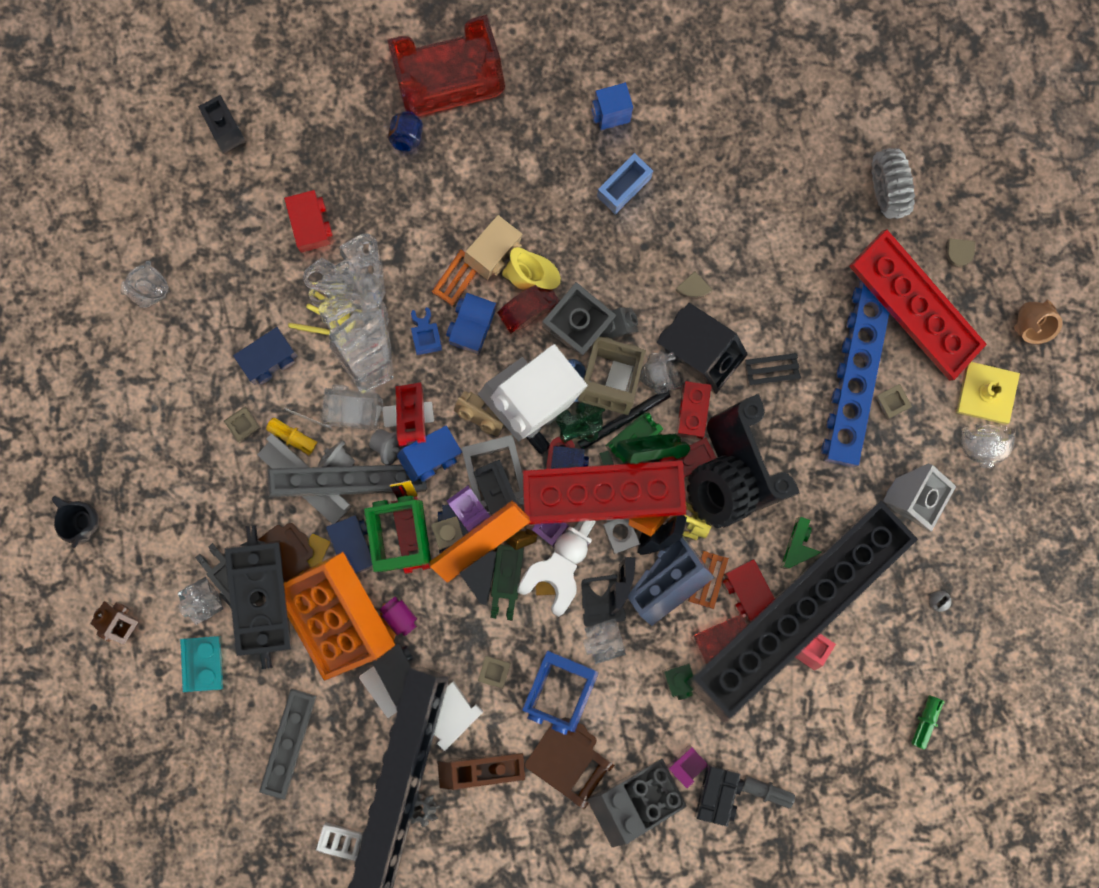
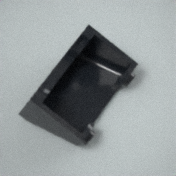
[707,394,800,513]

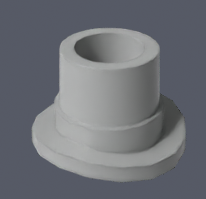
[369,429,406,465]
[318,440,355,467]

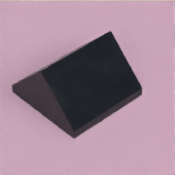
[459,551,497,606]

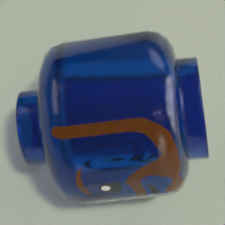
[388,111,424,152]

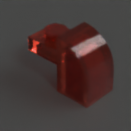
[497,285,560,334]

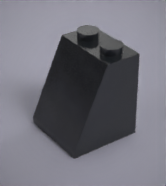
[657,302,748,394]

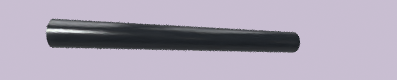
[577,388,671,451]

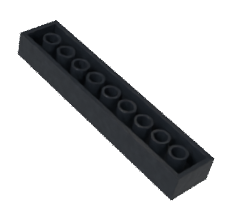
[686,501,918,723]

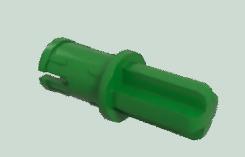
[912,695,945,749]

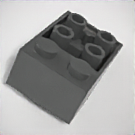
[587,758,687,847]

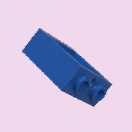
[522,651,599,735]

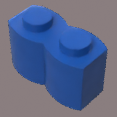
[446,293,497,355]

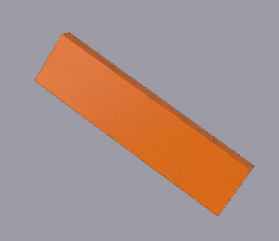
[430,501,530,583]

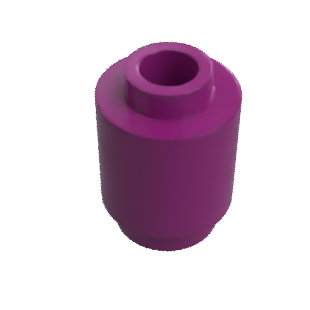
[379,596,417,637]

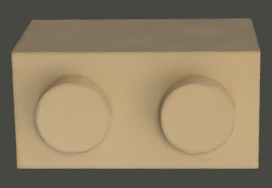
[463,215,522,280]

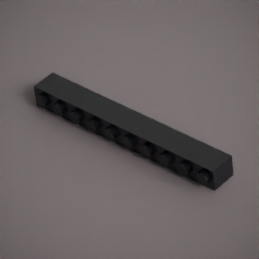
[348,667,449,888]

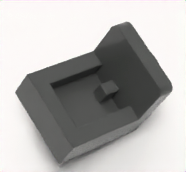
[599,307,638,339]

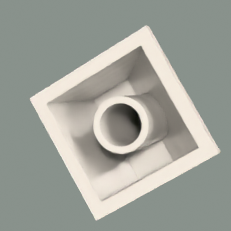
[490,344,588,439]

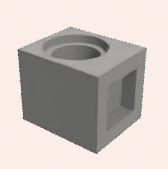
[603,518,640,554]

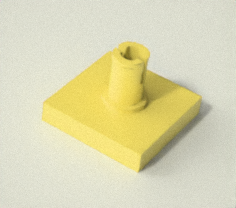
[956,362,1020,425]

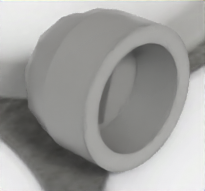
[929,591,952,612]

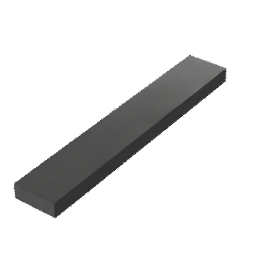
[266,465,427,497]

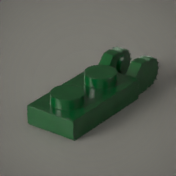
[616,433,691,464]
[490,544,524,621]

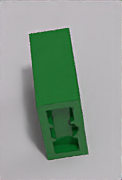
[364,496,431,572]

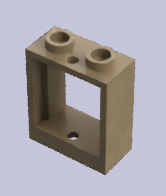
[578,337,646,415]

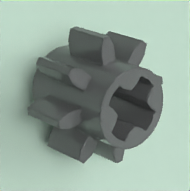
[411,792,440,827]

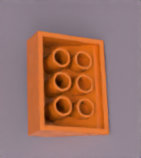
[284,552,395,681]

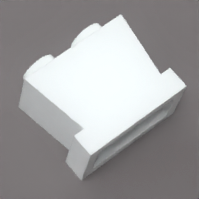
[434,681,483,751]

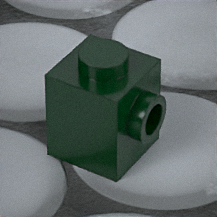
[662,662,694,700]

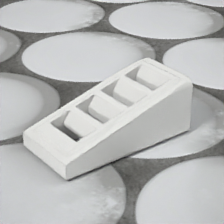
[316,822,362,861]

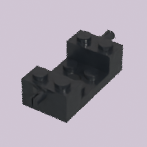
[224,525,292,669]

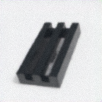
[745,353,801,387]

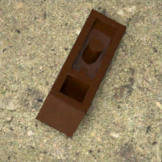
[437,753,525,790]

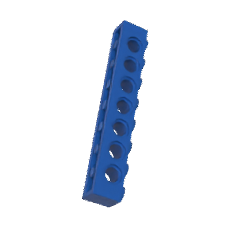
[821,276,889,468]

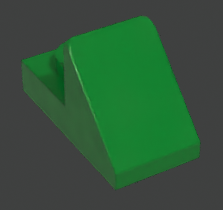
[780,517,822,569]

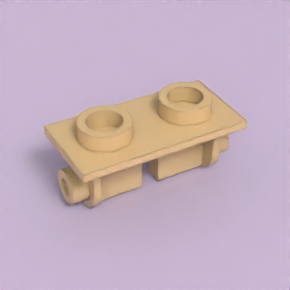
[453,391,505,437]

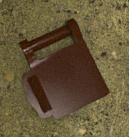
[258,523,314,582]
[524,717,615,809]

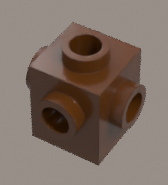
[90,601,138,645]

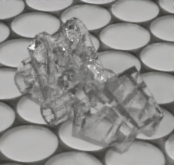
[303,233,394,393]

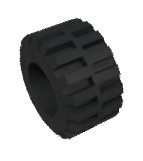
[687,455,759,528]

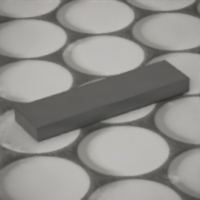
[259,688,317,800]

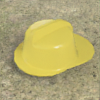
[502,247,561,290]

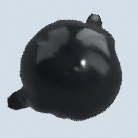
[52,496,99,548]

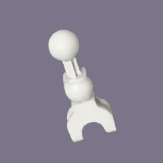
[517,520,597,617]

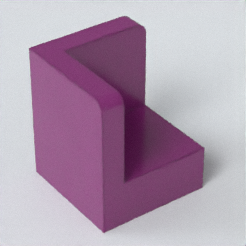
[667,745,707,789]

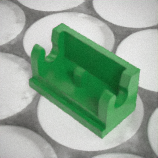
[605,412,663,464]

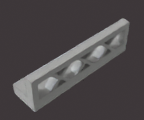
[257,433,353,524]

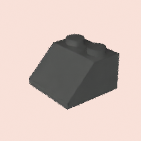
[542,282,617,356]

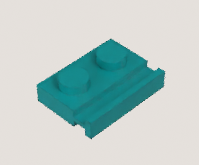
[180,636,223,692]

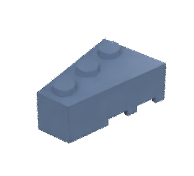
[628,536,715,626]

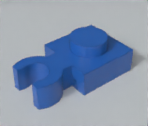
[411,307,442,355]

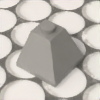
[883,463,956,532]

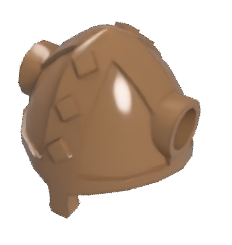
[1013,300,1063,344]

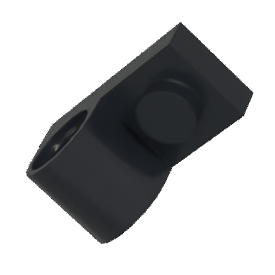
[198,95,246,154]

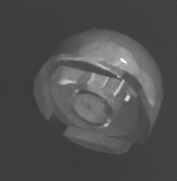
[961,424,1015,468]

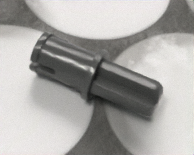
[742,775,795,809]

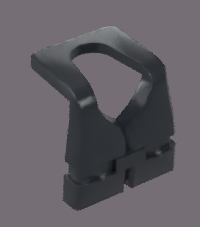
[581,574,626,627]

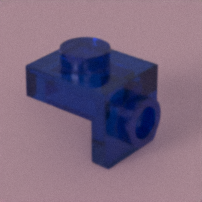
[551,446,589,469]

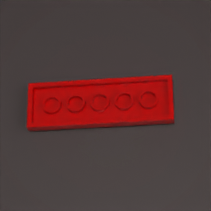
[849,229,987,381]
[523,460,686,525]

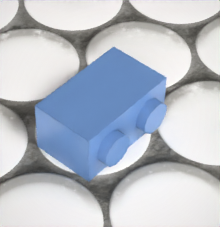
[597,153,653,214]

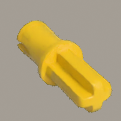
[266,418,318,456]

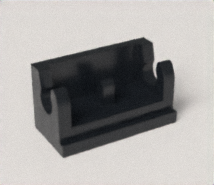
[473,459,521,516]

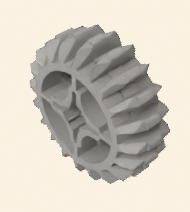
[871,148,915,219]

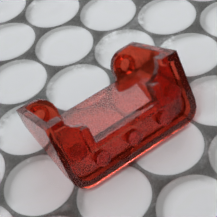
[387,15,505,116]

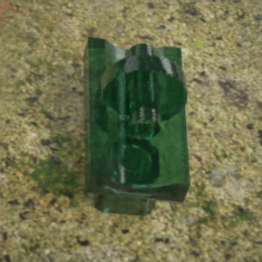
[556,402,605,443]

